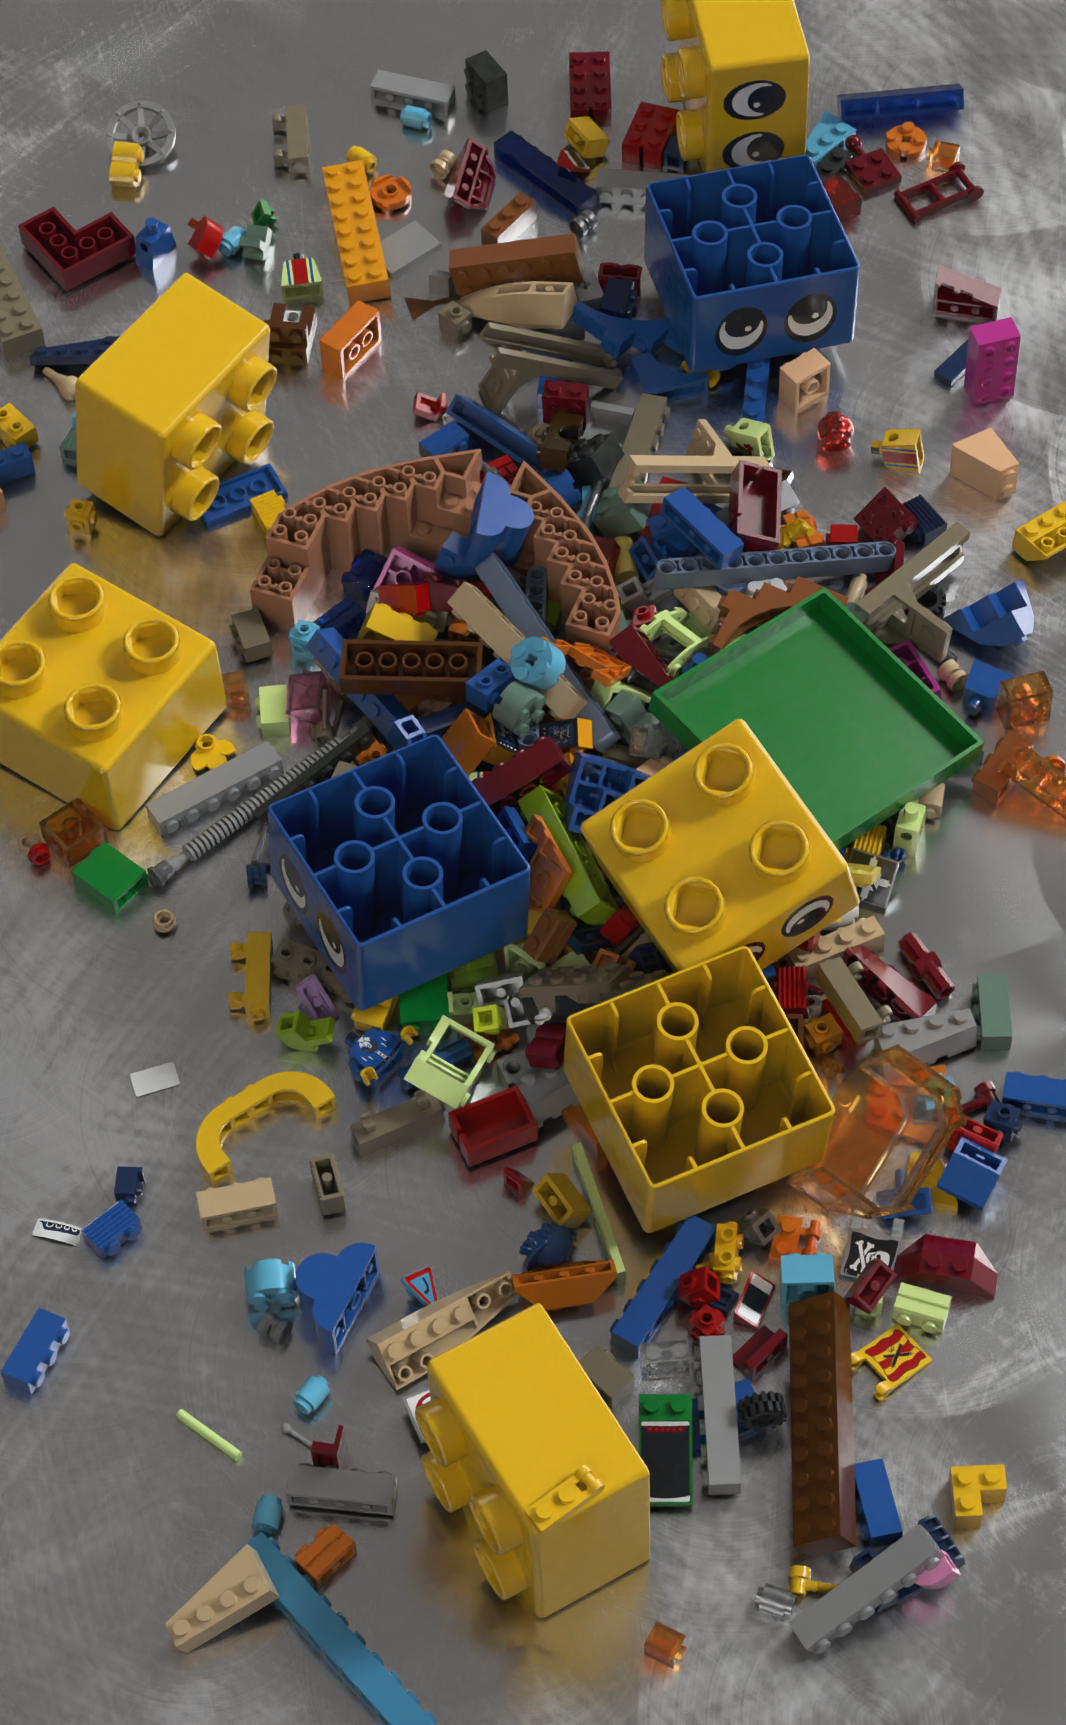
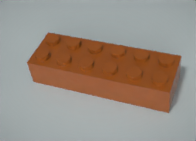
[449,233,584,296]

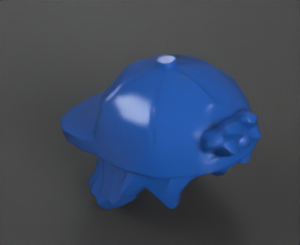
[519,1221,577,1270]

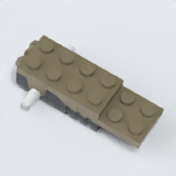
[518,963,676,1025]

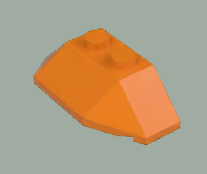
[512,1260,617,1311]

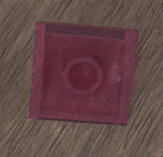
[285,671,332,725]

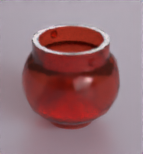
[817,411,854,452]

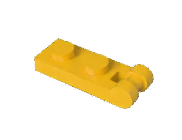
[524,1465,605,1536]

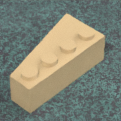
[165,1544,280,1654]

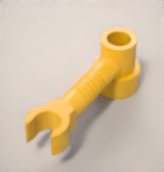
[788,1565,839,1598]

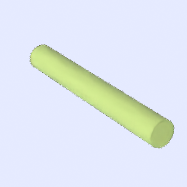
[176,1409,242,1461]

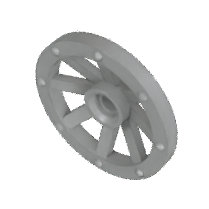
[106,100,176,169]

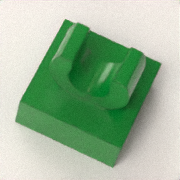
[251,199,277,226]

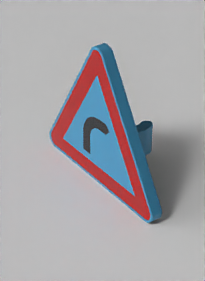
[401,1266,438,1306]

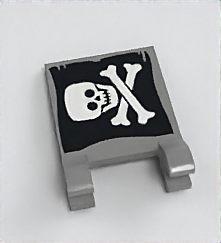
[839,1209,905,1287]

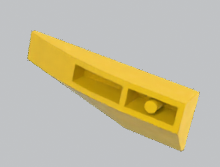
[1011,500,1066,561]

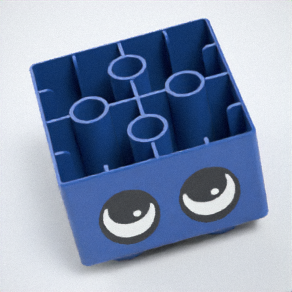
[644,155,860,372]
[268,735,531,1011]

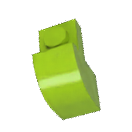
[275,1010,336,1052]

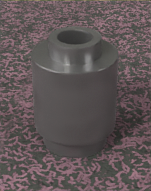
[755,1583,797,1617]

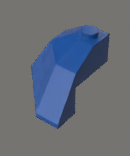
[434,531,523,578]
[942,580,1034,647]
[566,751,651,834]

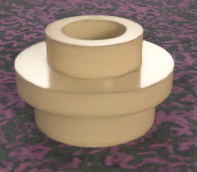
[152,909,177,933]

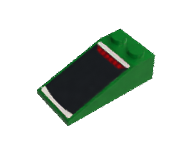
[639,1394,693,1507]

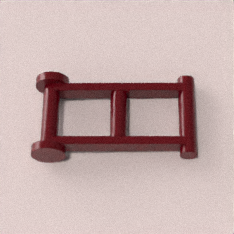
[894,161,984,223]

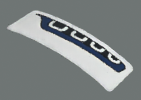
[32,1218,82,1246]

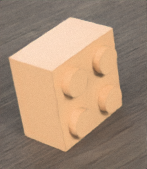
[779,348,831,412]

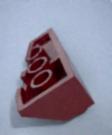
[609,624,675,687]

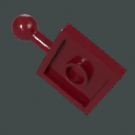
[845,135,902,195]

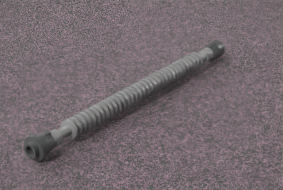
[147,715,377,888]

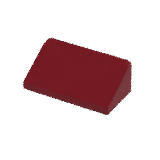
[844,1258,897,1314]

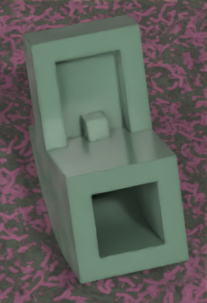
[239,224,272,260]

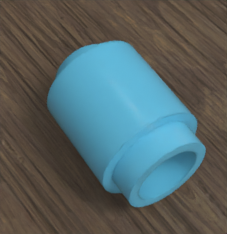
[400,105,432,130]
[218,226,246,257]
[292,1375,330,1415]
[251,1495,283,1537]

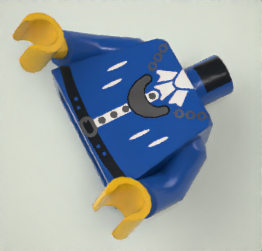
[344,1025,418,1089]

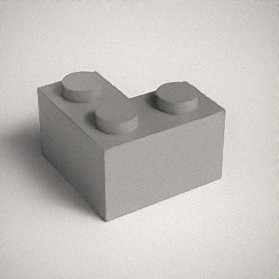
[474,970,530,1028]

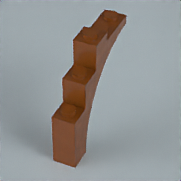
[708,576,849,657]

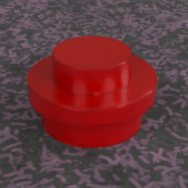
[27,843,51,865]

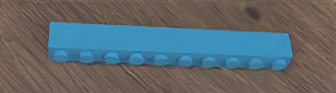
[236,1531,437,1725]

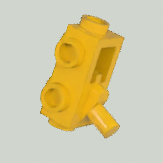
[695,1222,744,1284]

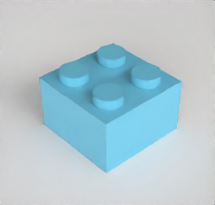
[779,1252,835,1307]

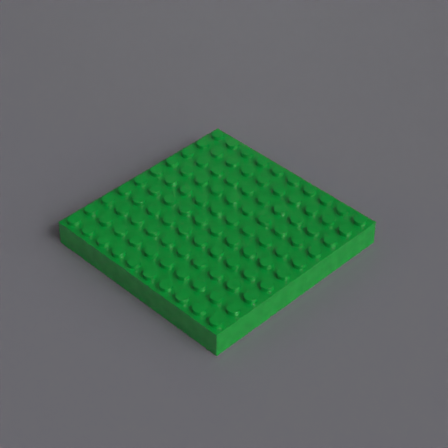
[648,587,985,851]

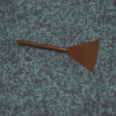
[404,295,463,320]

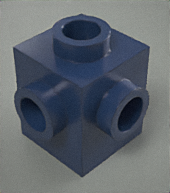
[983,1100,1023,1143]

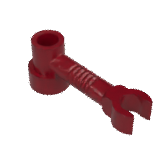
[937,1080,1000,1125]

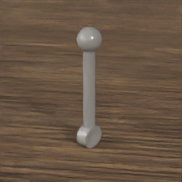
[281,1423,312,1448]

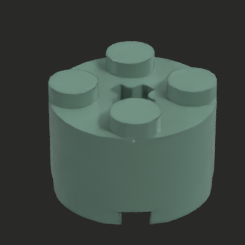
[492,680,546,738]

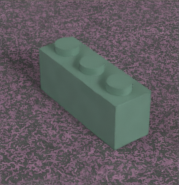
[972,973,1013,1050]

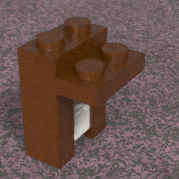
[264,303,318,365]

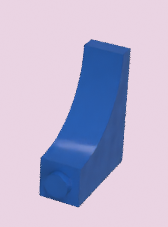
[630,351,708,403]

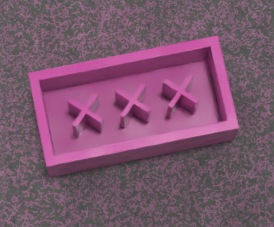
[964,317,1021,405]

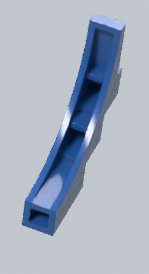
[572,301,682,359]

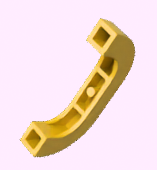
[196,1071,337,1186]

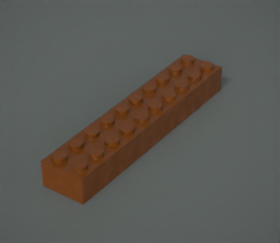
[789,1291,857,1558]

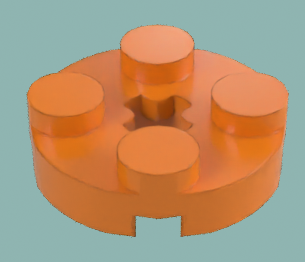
[885,122,927,160]
[370,174,411,213]

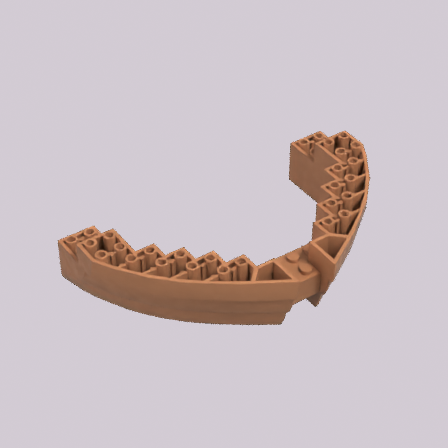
[250,449,621,692]

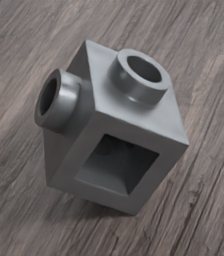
[736,1207,782,1246]

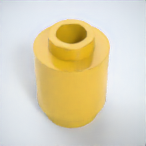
[346,146,377,174]

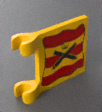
[851,1323,933,1401]

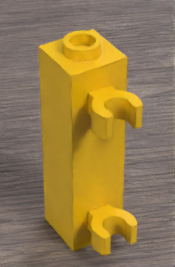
[228,931,273,1020]

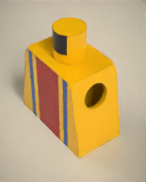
[871,429,925,474]

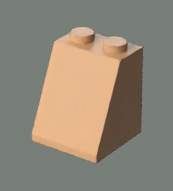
[950,427,1019,501]

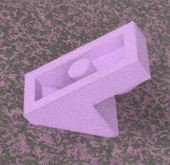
[293,974,339,1020]

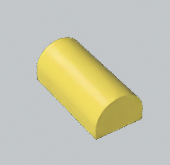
[610,536,639,583]

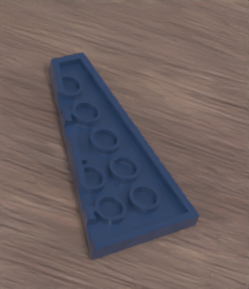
[29,336,120,366]

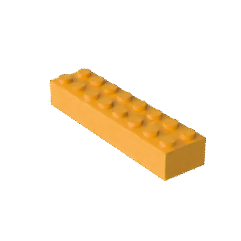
[322,160,391,305]

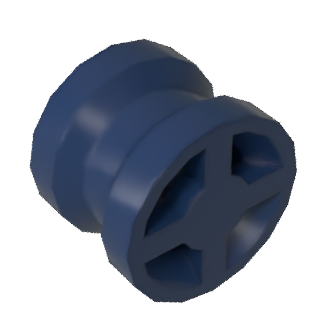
[246,862,268,888]

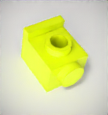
[472,1004,508,1035]

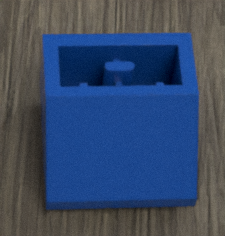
[936,1137,1008,1211]

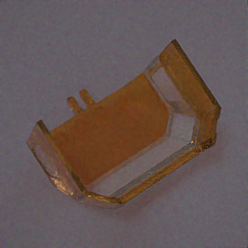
[787,1044,967,1219]

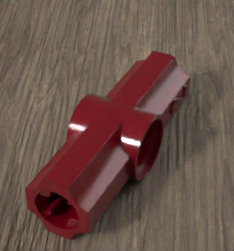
[897,932,955,1000]

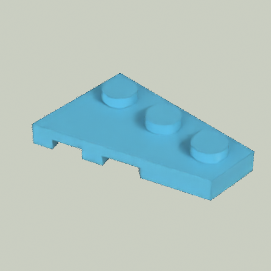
[805,110,856,167]

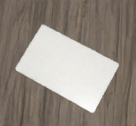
[130,1062,180,1097]

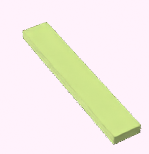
[572,1142,626,1286]

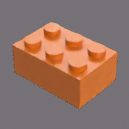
[319,300,382,380]

